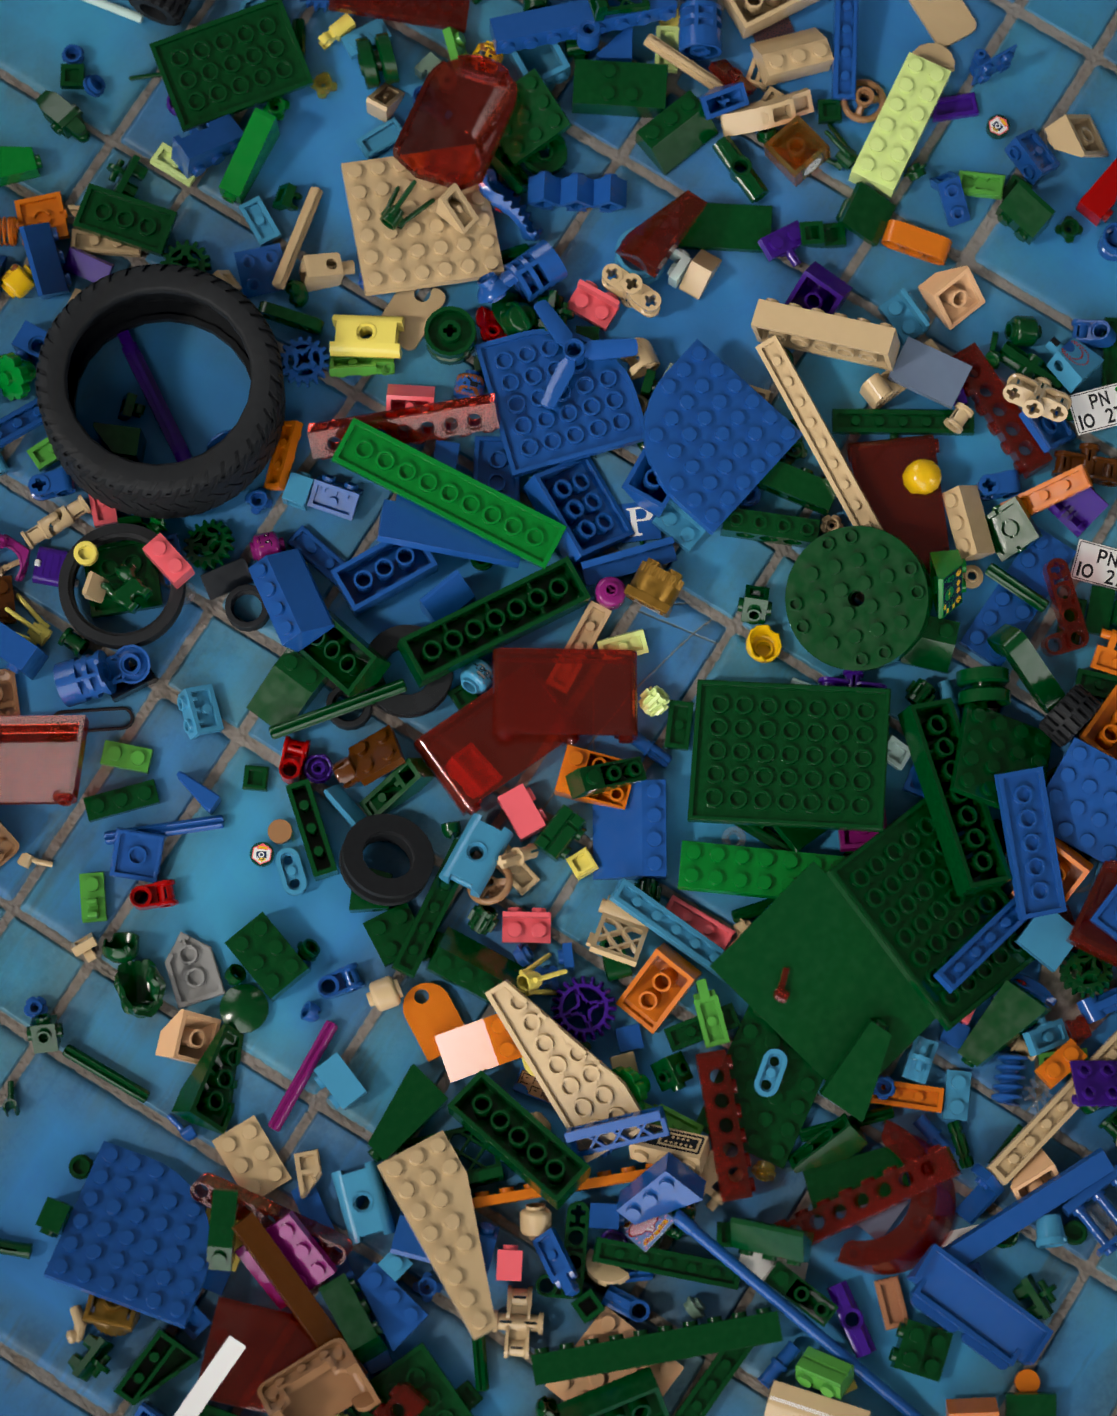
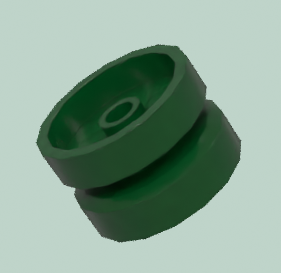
[355,32,399,90]
[424,306,477,365]
[956,666,1011,709]

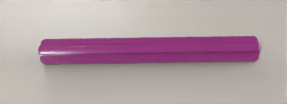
[268,1020,338,1131]

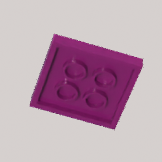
[235,1211,338,1310]

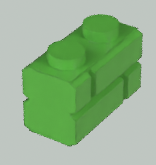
[795,1346,854,1399]

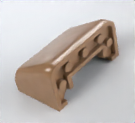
[257,1338,381,1416]

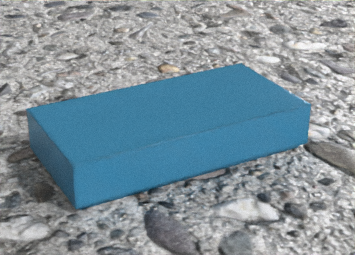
[356,117,407,160]

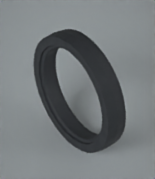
[58,523,186,649]

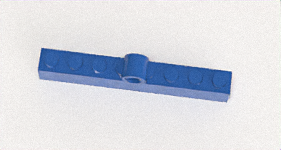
[490,0,677,55]

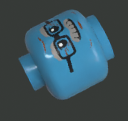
[460,659,496,694]

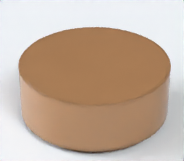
[268,819,293,844]

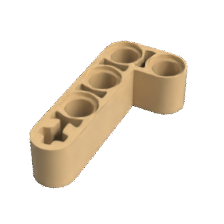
[859,339,942,409]

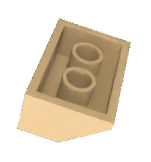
[750,27,834,87]

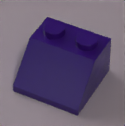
[785,261,853,315]

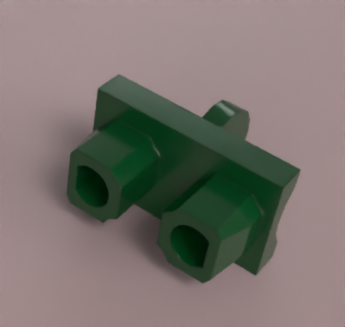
[107,154,149,198]
[535,290,575,331]
[1012,1273,1057,1320]
[68,1334,115,1382]

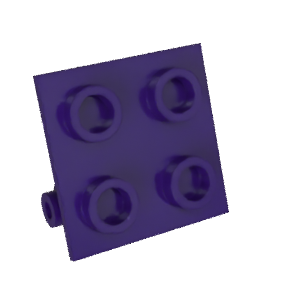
[1047,487,1109,538]
[1070,1061,1117,1107]

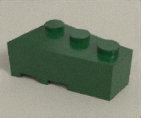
[318,1273,388,1364]
[114,1326,200,1406]

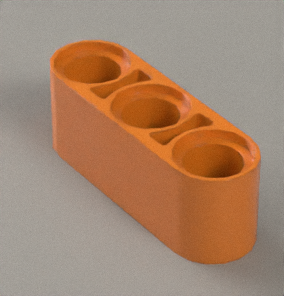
[881,219,952,265]

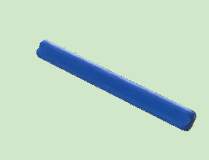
[104,815,224,845]

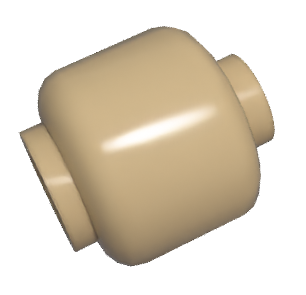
[366,976,404,1012]
[520,1203,552,1241]

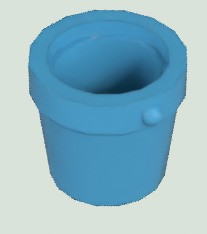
[1035,1214,1068,1249]

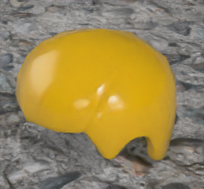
[902,459,942,495]
[746,624,782,663]

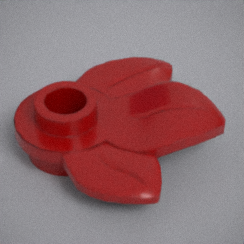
[475,306,507,342]

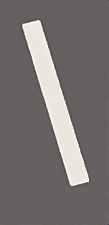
[174,1336,246,1416]

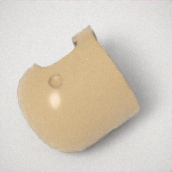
[621,337,660,380]

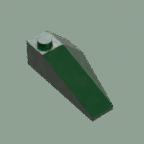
[171,1023,244,1134]

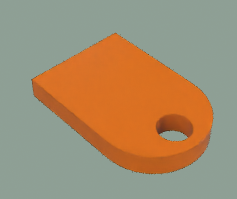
[403,983,464,1062]

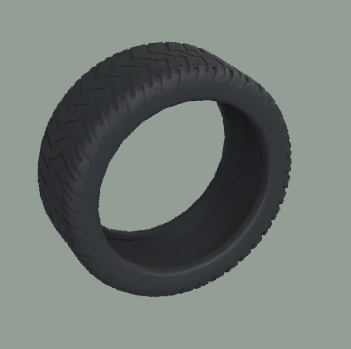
[35,264,286,519]

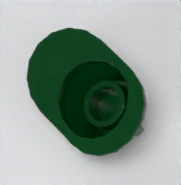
[492,291,536,336]

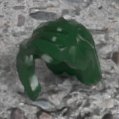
[114,959,166,1018]

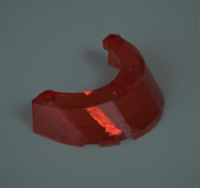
[834,1120,956,1275]

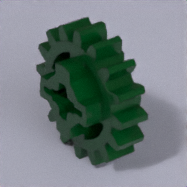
[160,240,212,273]
[183,519,235,570]
[1059,947,1113,998]

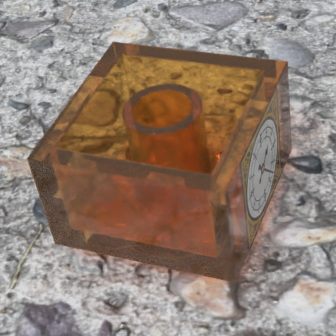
[763,115,831,187]

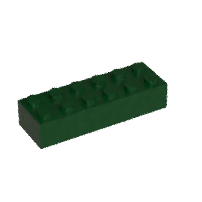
[447,1070,591,1210]

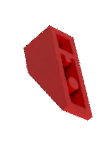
[1075,158,1117,226]

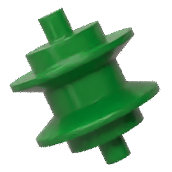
[142,517,167,534]

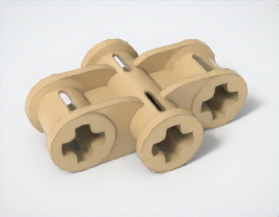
[602,264,661,318]
[1003,373,1072,422]
[493,1285,544,1360]

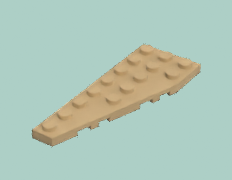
[485,979,651,1163]
[377,1130,496,1341]

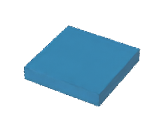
[1014,913,1082,972]

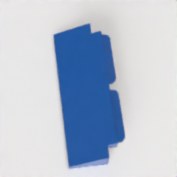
[377,495,520,568]
[906,1243,1054,1370]

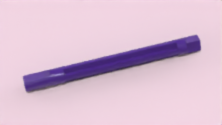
[117,330,193,462]

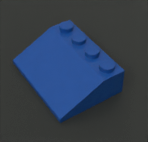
[522,457,635,566]
[593,780,667,880]

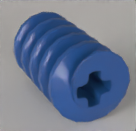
[991,1053,1029,1106]

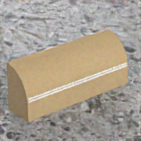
[764,1380,871,1416]

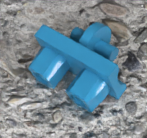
[901,1036,939,1085]

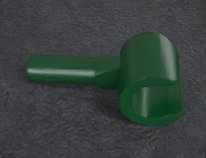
[2,1081,20,1117]

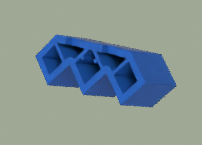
[527,171,627,213]

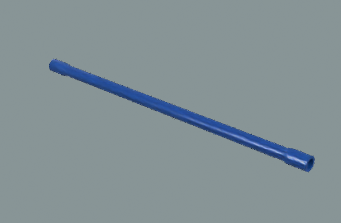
[672,1209,924,1416]

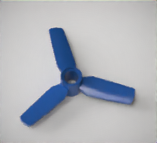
[534,300,638,409]

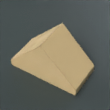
[366,83,405,122]
[436,183,479,234]
[679,249,722,300]

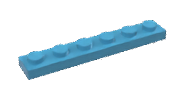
[609,878,726,983]

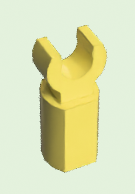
[318,13,356,50]

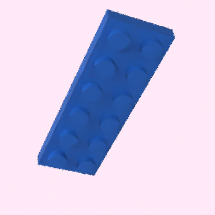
[959,527,1076,667]
[994,766,1067,920]

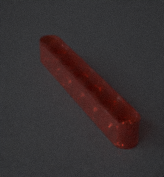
[190,1172,353,1265]

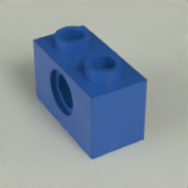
[12,320,47,366]

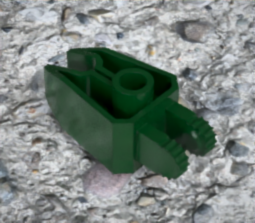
[36,90,91,143]

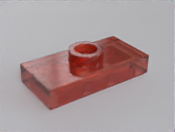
[708,59,756,96]

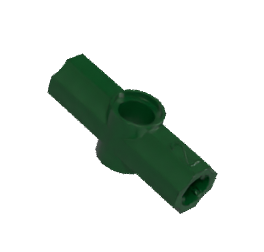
[712,136,769,203]
[999,340,1063,390]

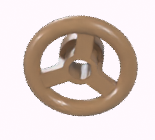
[841,79,886,123]
[467,865,513,905]

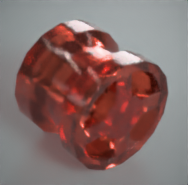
[1063,1014,1091,1043]

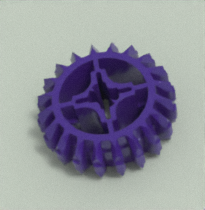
[551,976,617,1042]

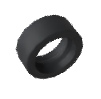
[225,584,270,632]
[326,686,372,731]

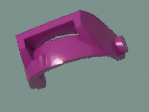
[4,534,31,582]

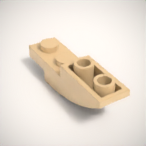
[720,88,814,137]

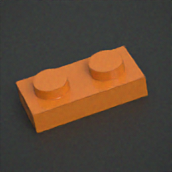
[1034,1038,1088,1090]

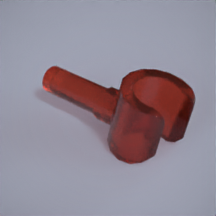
[773,967,790,1003]

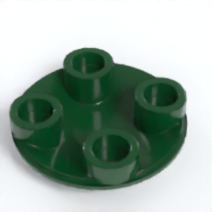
[220,984,269,1033]

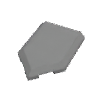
[165,932,225,1009]

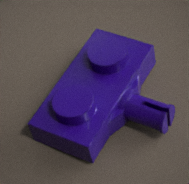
[757,220,802,268]

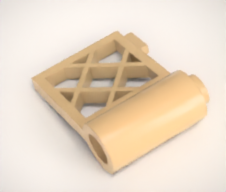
[586,895,649,967]

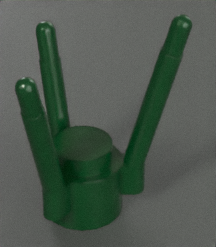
[800,123,858,171]
[380,180,435,230]

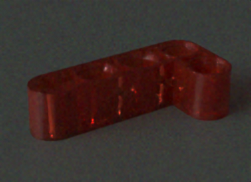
[1041,558,1089,657]

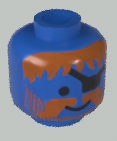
[453,370,486,406]

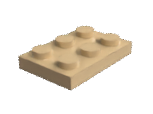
[212,1115,292,1205]

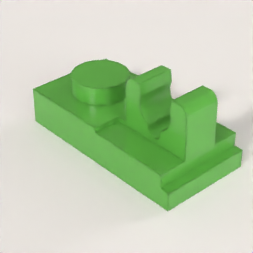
[79,872,107,923]

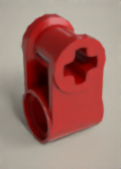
[279,735,311,784]
[130,879,179,910]

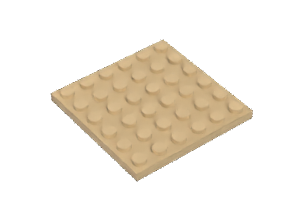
[341,145,504,296]

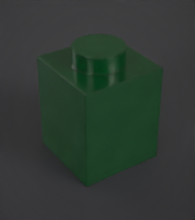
[570,1289,605,1324]

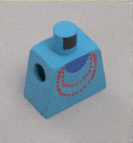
[1045,336,1104,393]

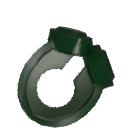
[984,331,1002,369]

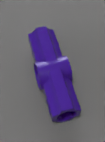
[826,1280,876,1359]

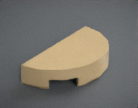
[913,43,955,72]
[585,1248,630,1286]

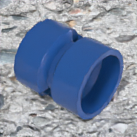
[1097,222,1117,261]

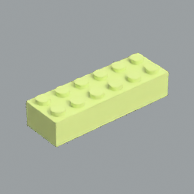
[848,52,952,200]

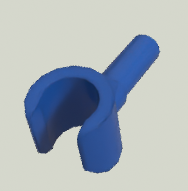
[167,1113,198,1141]

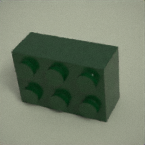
[225,912,311,1002]

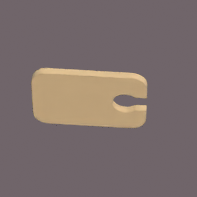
[908,0,976,47]
[381,287,445,351]

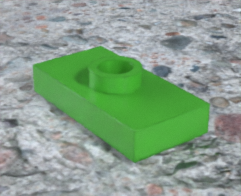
[958,170,1006,200]

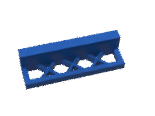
[579,536,677,587]
[564,1105,670,1157]

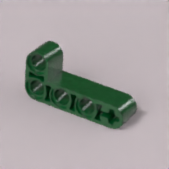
[987,624,1065,714]
[536,1201,590,1299]

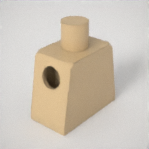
[299,252,355,292]

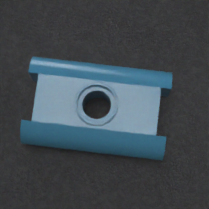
[439,813,513,898]
[331,1160,396,1246]

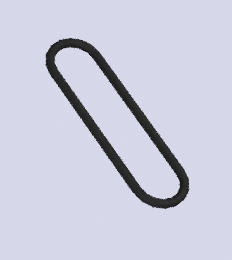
[50,706,134,733]

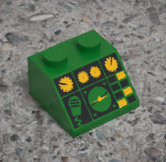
[930,549,966,619]

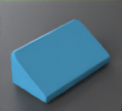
[323,784,367,827]

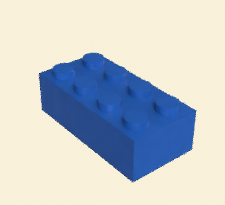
[331,542,438,618]

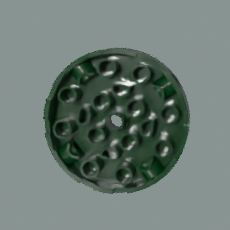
[785,526,933,671]

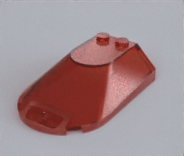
[393,54,517,190]

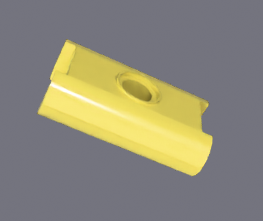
[329,314,405,359]

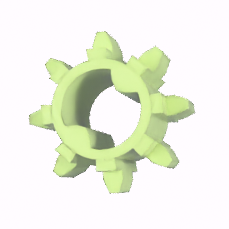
[638,685,670,717]

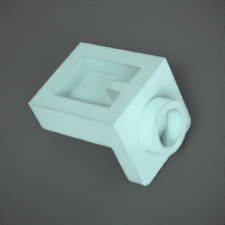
[667,247,692,288]
[887,735,910,771]

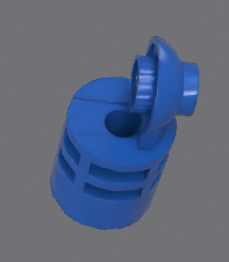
[678,0,722,61]
[477,239,568,304]
[53,644,151,707]

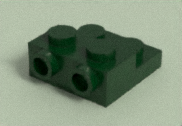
[889,1318,953,1382]

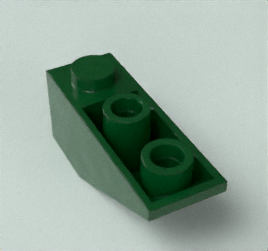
[565,756,647,799]
[762,1261,838,1327]

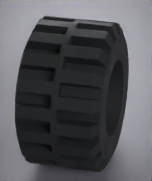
[128,0,191,26]
[1039,683,1101,747]

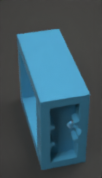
[507,43,571,86]

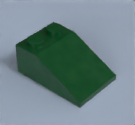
[246,648,329,737]

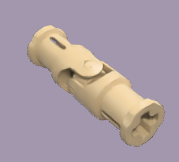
[20,494,92,550]

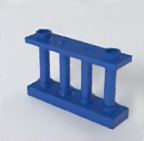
[1061,1164,1117,1257]

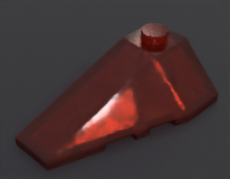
[616,190,707,278]

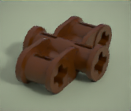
[1051,443,1117,490]

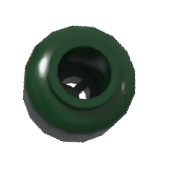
[1005,316,1042,347]

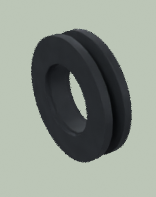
[365,625,453,718]
[339,814,434,906]

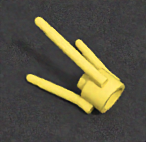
[5,593,53,646]
[517,953,568,996]

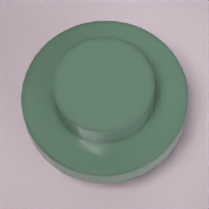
[683,1296,706,1320]

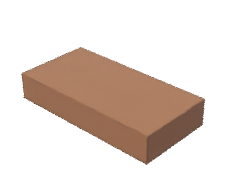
[873,1276,909,1331]

